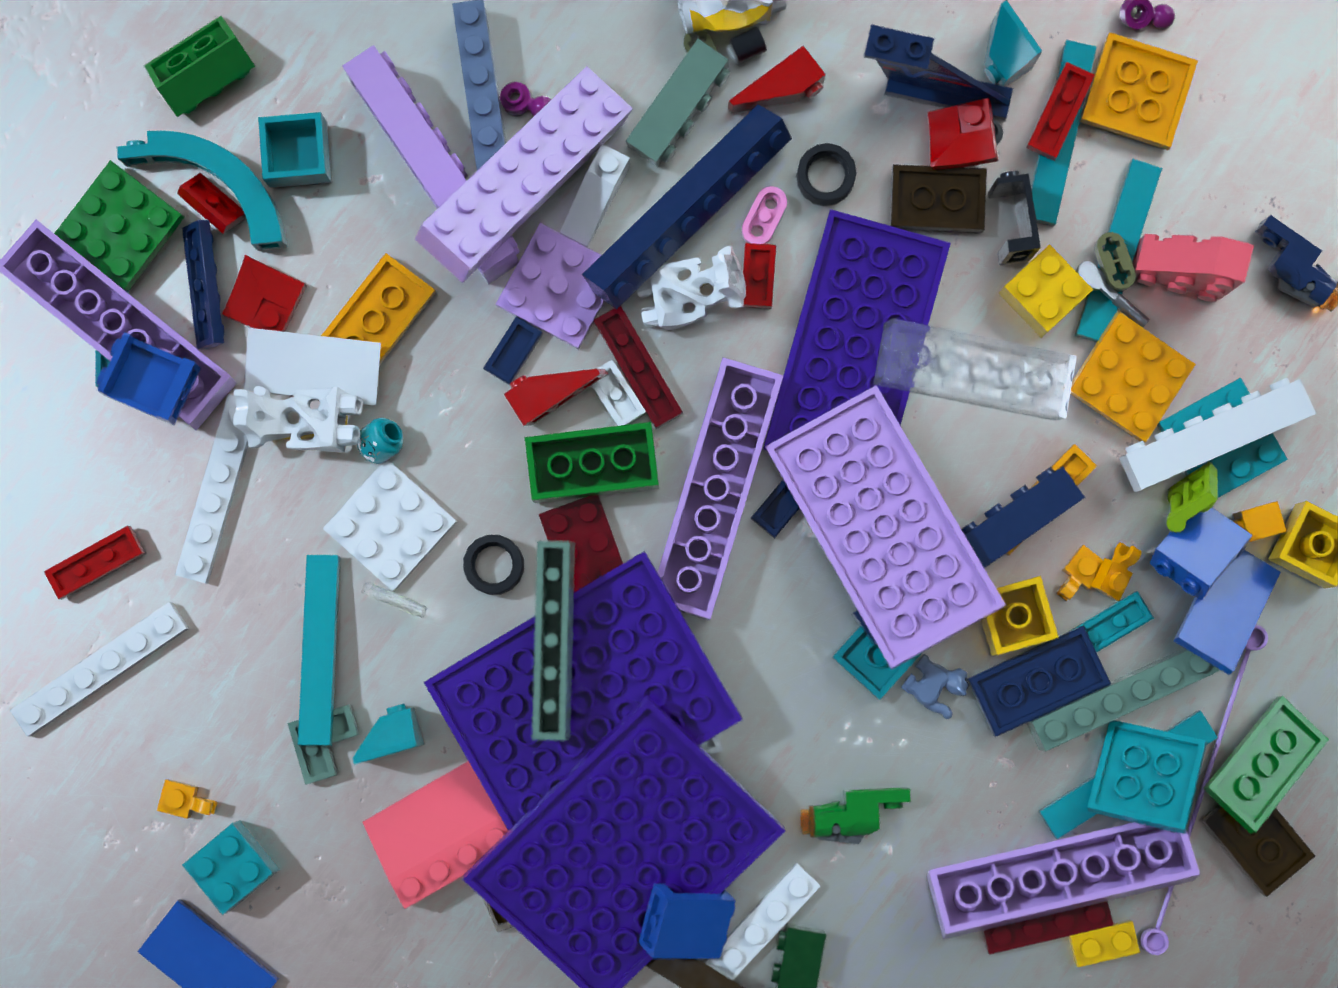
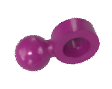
[1120,0,1175,29]
[500,82,552,116]

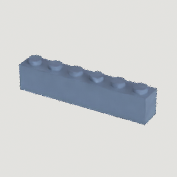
[452,0,506,171]

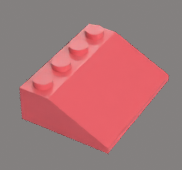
[362,761,508,909]

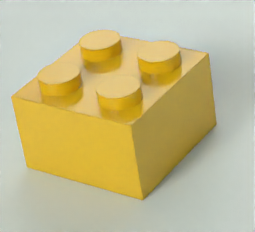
[998,244,1093,338]
[1268,501,1338,589]
[981,576,1059,656]

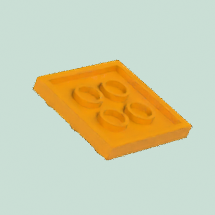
[1080,32,1198,150]
[1066,312,1196,443]

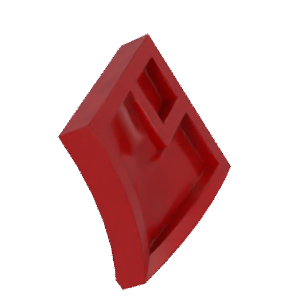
[927,98,999,170]
[222,255,307,332]

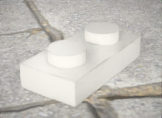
[592,360,646,426]

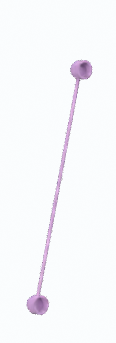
[1140,625,1268,955]

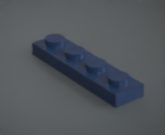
[182,220,225,350]

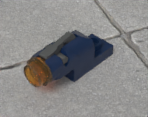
[1255,215,1338,312]

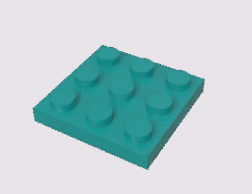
[1157,378,1288,498]
[1087,720,1207,834]

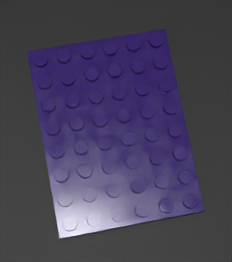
[423,551,743,831]
[463,696,786,988]

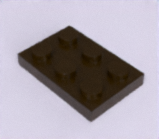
[890,164,987,232]
[1202,805,1315,897]

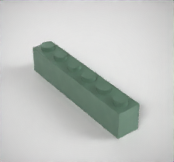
[532,541,575,740]
[1027,648,1220,751]

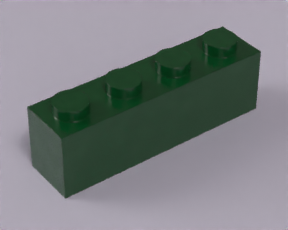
[771,923,826,988]

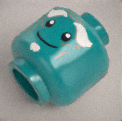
[357,417,404,464]

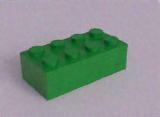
[525,422,659,503]

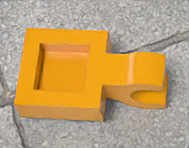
[1091,542,1142,601]
[1056,545,1103,601]
[157,779,218,819]

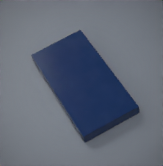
[967,626,1111,737]

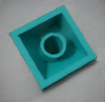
[984,0,1042,87]
[352,703,424,764]

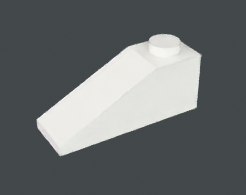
[560,144,630,247]

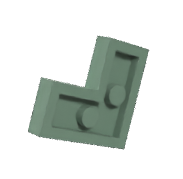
[287,704,359,785]

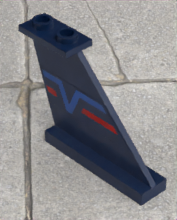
[864,24,1013,121]

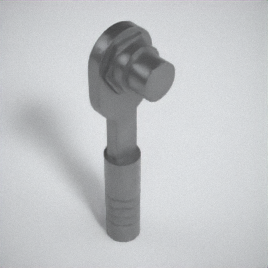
[1076,261,1149,327]

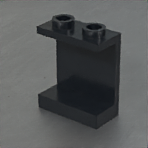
[988,171,1041,265]

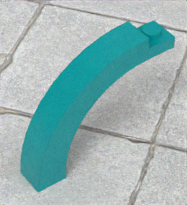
[117,131,288,251]

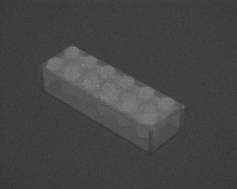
[873,318,1077,421]

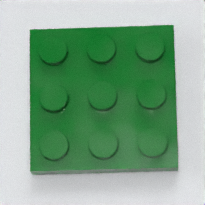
[54,160,185,291]

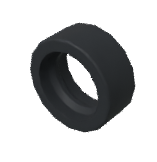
[796,143,857,206]
[463,535,524,595]

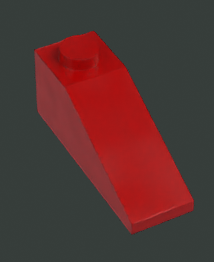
[728,46,826,114]
[504,369,608,426]

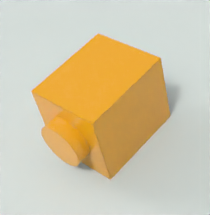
[1232,501,1287,542]

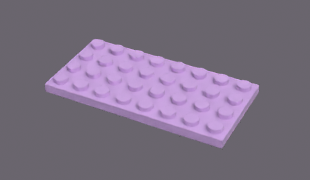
[765,385,1005,670]

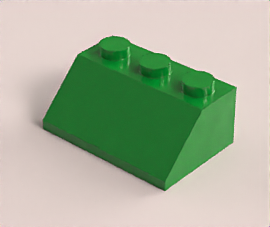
[144,15,255,117]

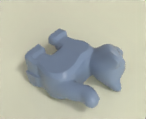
[901,654,969,719]

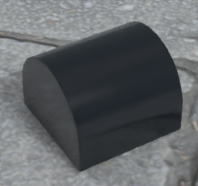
[728,27,767,65]

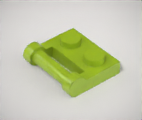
[1166,461,1218,532]

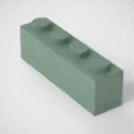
[626,39,730,167]

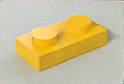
[1068,920,1140,967]

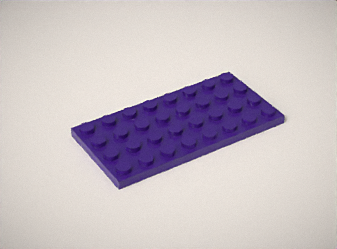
[763,209,951,451]

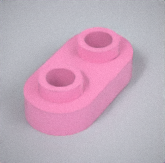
[742,186,787,245]

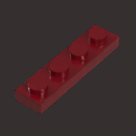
[593,306,683,429]
[982,901,1114,955]

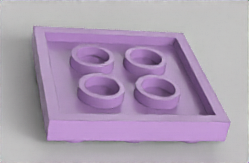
[496,223,605,350]

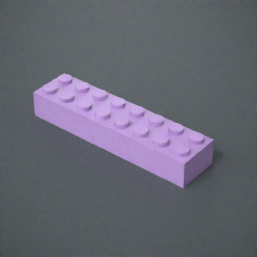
[342,45,520,284]
[415,66,633,283]
[0,219,237,431]
[658,357,784,620]
[927,822,1200,940]

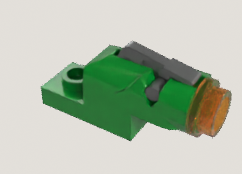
[800,787,911,844]

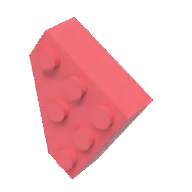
[1133,234,1254,302]

